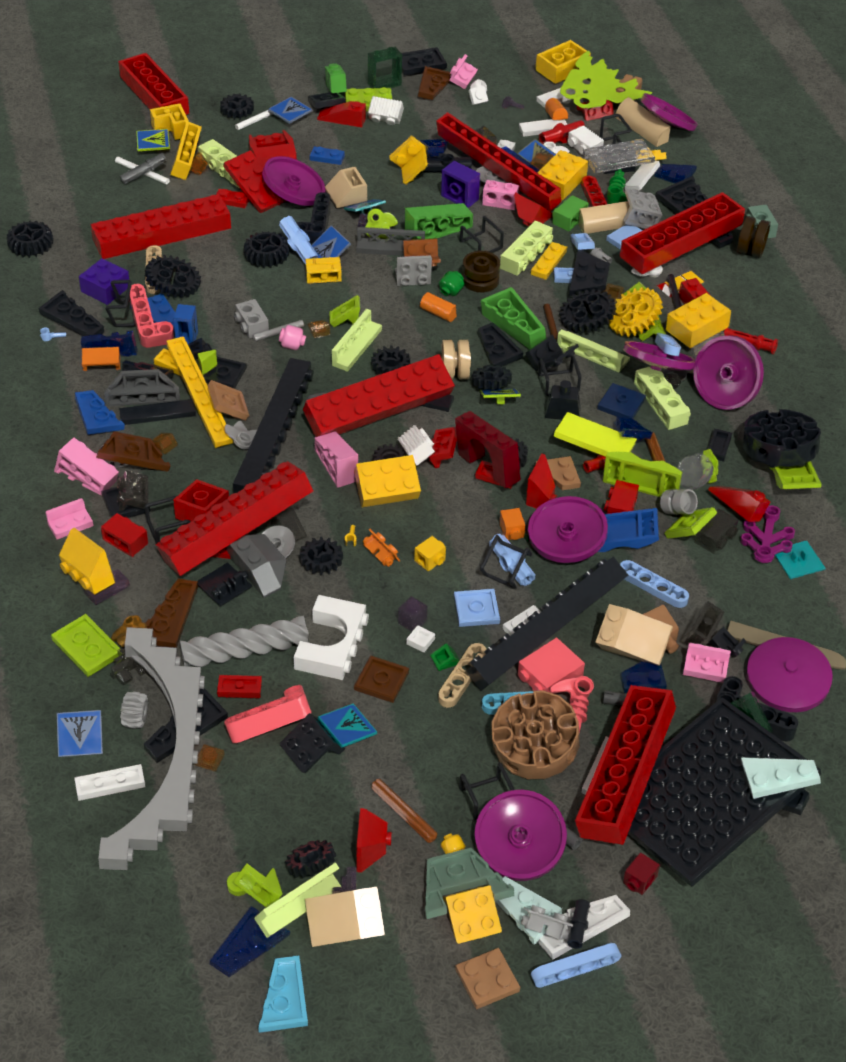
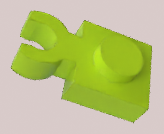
[701,449,718,484]

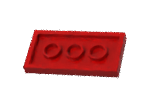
[223,150,287,213]

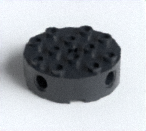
[743,409,821,468]

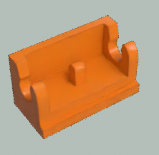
[82,347,121,371]

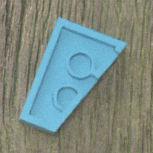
[258,956,308,1033]

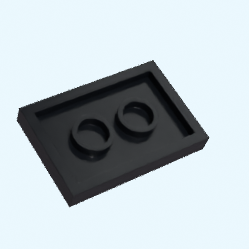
[395,47,447,75]

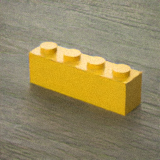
[170,121,202,180]

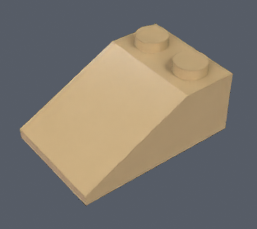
[596,604,673,666]
[305,887,385,947]

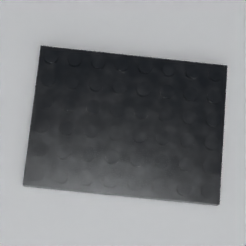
[628,697,821,887]

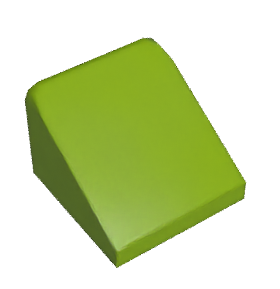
[198,350,217,375]

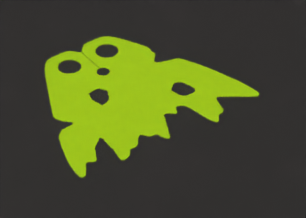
[560,51,652,108]

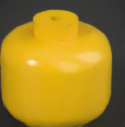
[440,833,466,854]

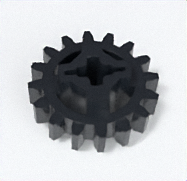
[220,93,254,119]
[371,345,410,374]
[472,365,512,390]
[300,537,343,575]
[285,840,336,878]

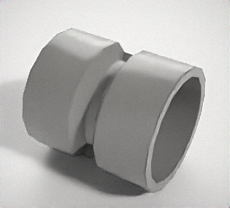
[660,489,698,515]

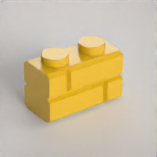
[305,257,341,283]

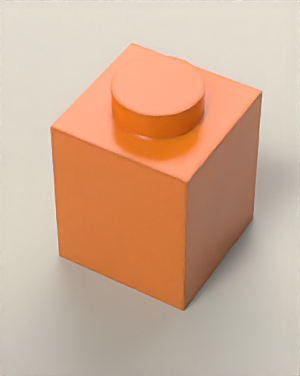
[499,508,525,540]

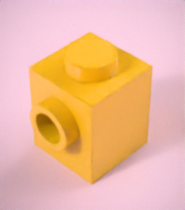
[414,536,446,571]

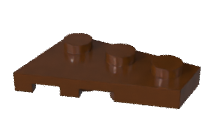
[418,66,452,100]

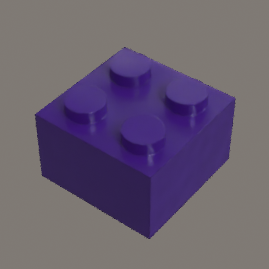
[441,161,480,208]
[79,258,129,305]

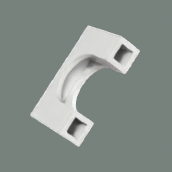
[294,595,369,680]

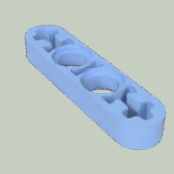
[655,333,681,356]
[620,560,689,608]
[531,943,621,988]

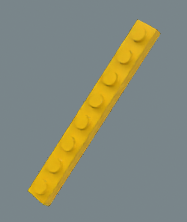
[167,336,233,448]

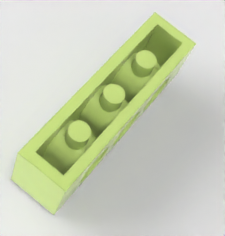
[198,139,240,188]
[500,221,553,276]
[634,366,691,430]

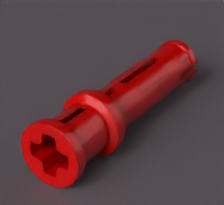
[723,328,778,355]

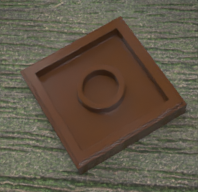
[354,655,409,703]

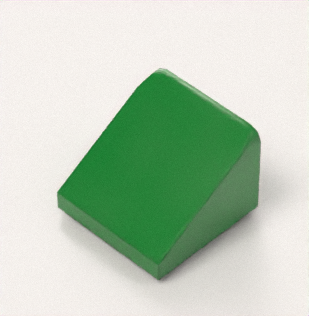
[430,643,460,671]

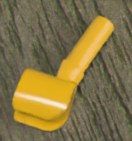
[345,525,357,546]

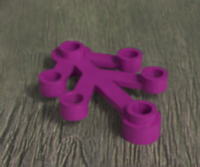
[740,505,795,563]

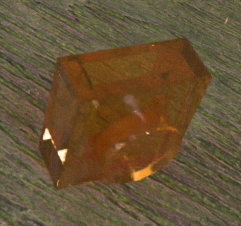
[195,744,225,772]

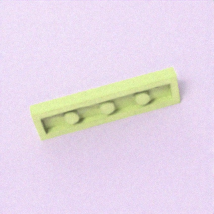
[332,309,382,371]
[557,329,630,373]
[254,863,342,938]

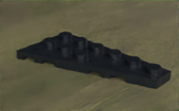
[655,176,733,248]

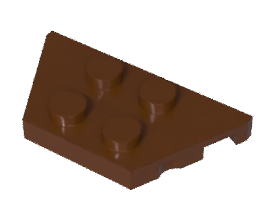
[96,431,170,471]

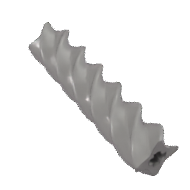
[180,616,309,667]

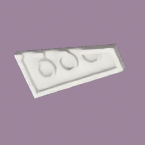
[537,895,630,960]

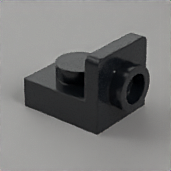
[188,338,212,360]

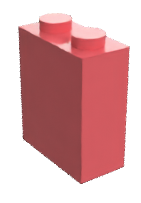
[518,637,585,694]

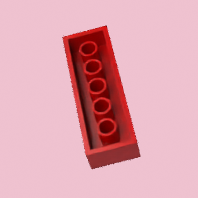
[118,53,189,114]

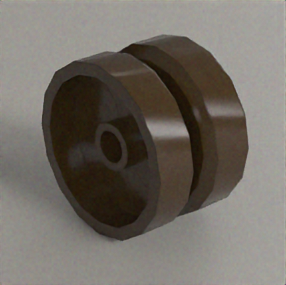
[737,216,771,258]
[462,251,500,293]

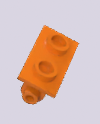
[363,529,400,566]

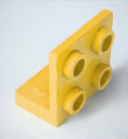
[389,135,428,185]
[443,885,502,944]

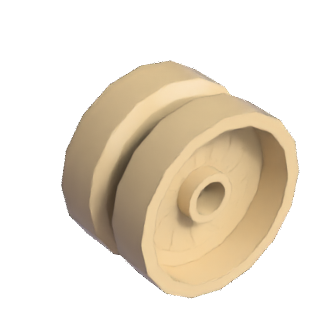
[442,340,471,380]

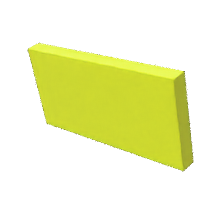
[554,412,637,457]

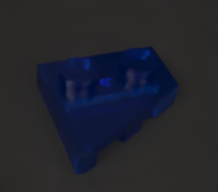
[654,164,697,184]
[615,417,653,440]
[621,661,667,693]

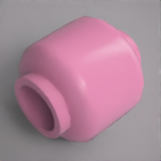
[279,325,306,350]

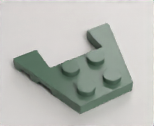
[425,848,515,919]

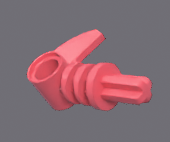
[550,676,594,733]

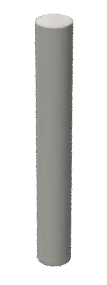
[252,320,304,341]

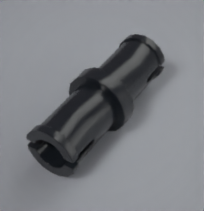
[567,899,591,949]

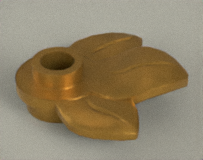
[111,615,147,647]

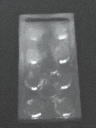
[583,139,655,173]

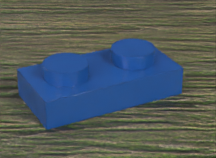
[310,147,345,165]

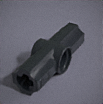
[424,154,472,173]

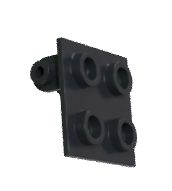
[198,562,253,607]

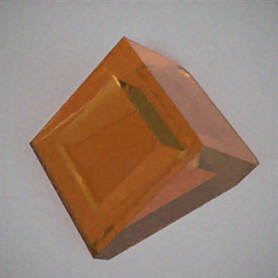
[190,152,208,175]
[530,153,554,170]
[605,283,625,303]
[308,320,330,338]
[152,433,178,454]

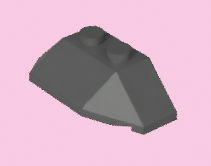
[104,369,180,406]
[224,534,287,598]

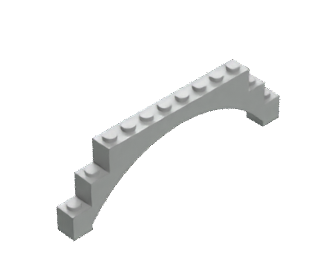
[98,627,205,870]

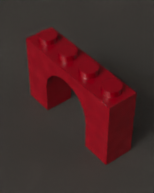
[455,411,521,488]

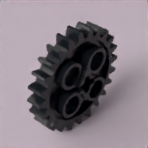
[144,255,201,298]
[559,289,617,333]

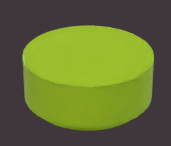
[227,872,246,896]

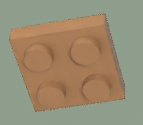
[207,380,249,421]
[455,948,520,1009]

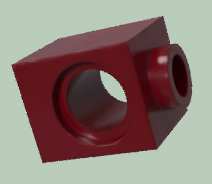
[623,852,660,895]

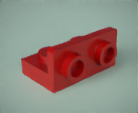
[577,100,614,121]
[428,427,457,469]

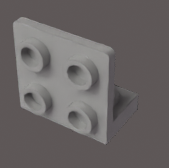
[623,188,662,229]
[395,255,432,286]

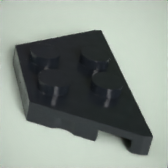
[569,249,610,296]

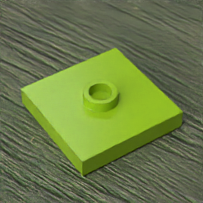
[665,507,717,539]

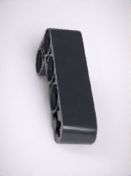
[297,192,331,245]
[716,676,798,742]

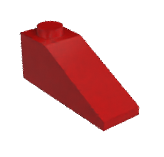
[317,101,366,128]
[708,486,770,522]

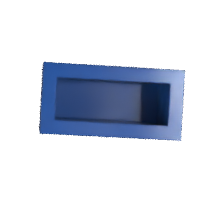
[173,304,198,344]

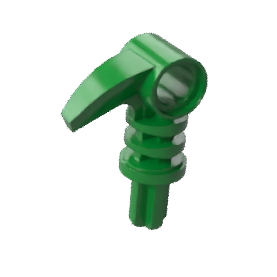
[606,169,628,204]

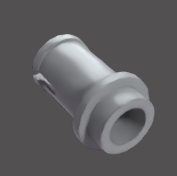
[591,247,612,264]

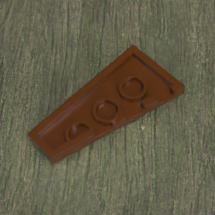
[146,579,198,648]

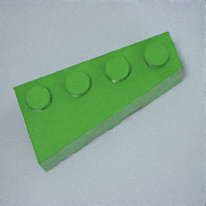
[405,203,473,239]

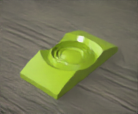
[603,452,682,497]
[769,461,821,489]

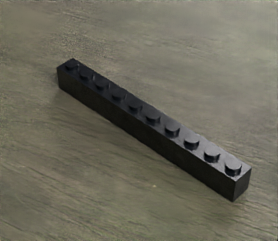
[233,358,314,493]
[465,556,629,691]

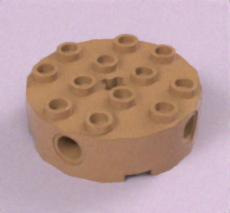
[492,690,580,779]

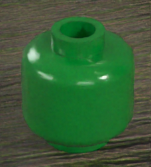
[439,271,464,296]

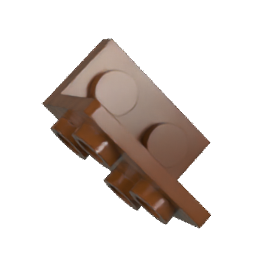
[403,238,441,266]

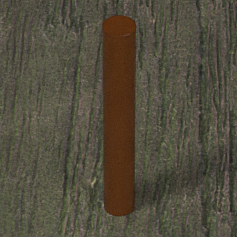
[543,303,558,341]

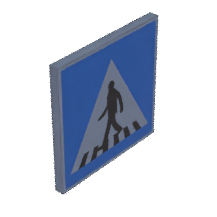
[268,97,312,124]
[311,225,351,258]
[57,710,103,757]

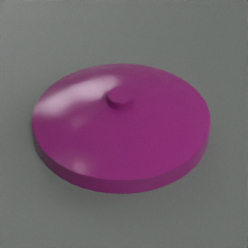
[641,93,698,131]
[262,156,325,206]
[694,335,764,410]
[623,341,696,371]
[528,496,608,563]
[746,637,833,712]
[475,790,567,881]

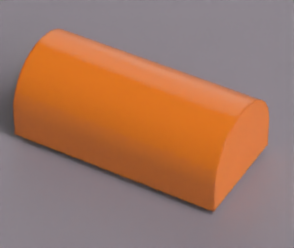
[545,98,568,120]
[420,292,457,322]

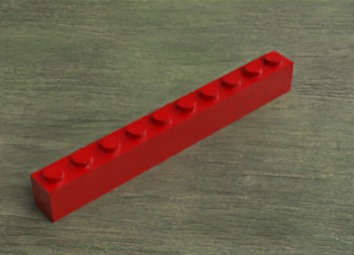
[436,112,562,211]

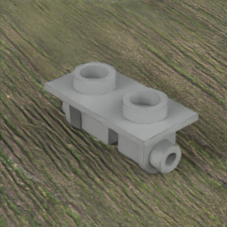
[521,905,573,940]

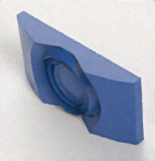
[598,508,659,552]

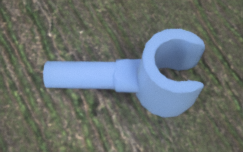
[40,327,66,341]

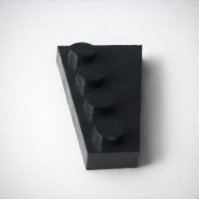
[144,688,228,763]

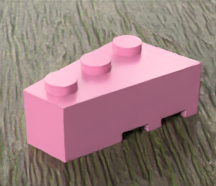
[314,431,358,488]
[54,438,119,496]

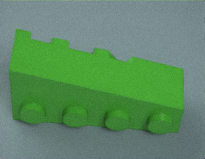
[481,287,546,349]

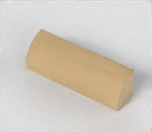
[615,97,670,147]
[578,201,630,234]

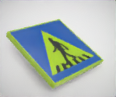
[136,129,170,151]
[480,389,521,404]

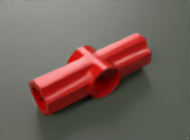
[539,120,585,144]

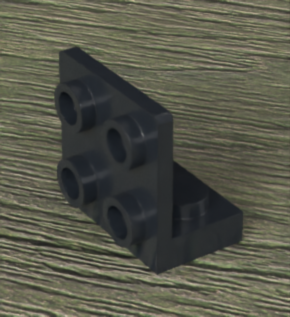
[525,334,579,371]
[280,713,345,773]

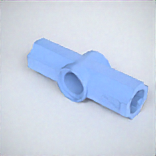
[279,216,318,264]
[489,534,535,586]

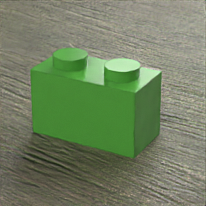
[325,64,347,93]
[552,195,588,231]

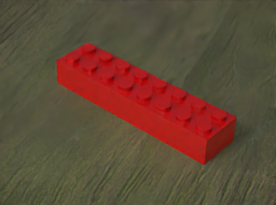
[620,192,745,274]
[91,194,231,259]
[303,354,455,437]
[155,461,313,576]
[575,685,676,845]

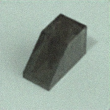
[267,506,307,543]

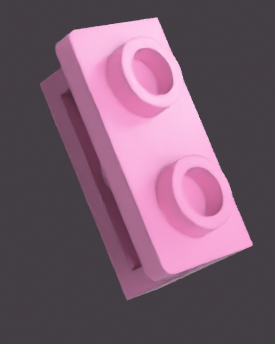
[683,643,731,683]

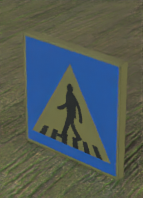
[517,139,556,171]

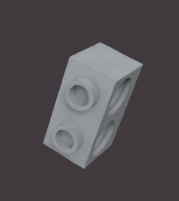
[234,299,269,339]

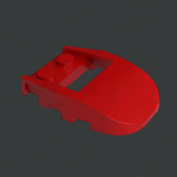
[249,130,298,167]

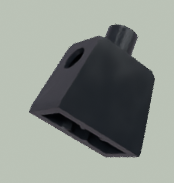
[545,380,581,420]

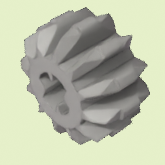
[120,691,148,729]

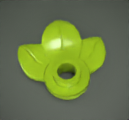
[365,209,398,239]

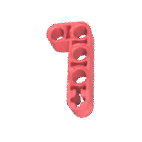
[129,284,174,348]
[224,685,311,743]

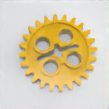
[609,287,663,337]

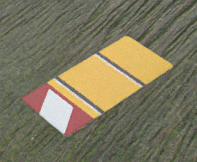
[657,271,704,297]

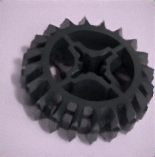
[6,220,53,258]
[244,231,289,268]

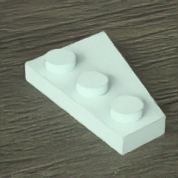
[741,758,821,799]
[495,876,562,945]

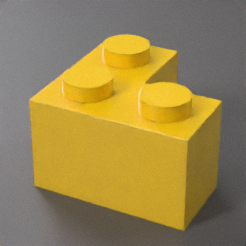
[150,104,189,140]

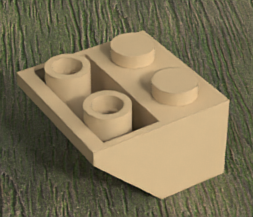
[325,167,367,208]

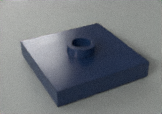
[597,383,646,422]

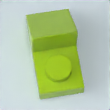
[329,295,360,327]
[233,864,282,908]

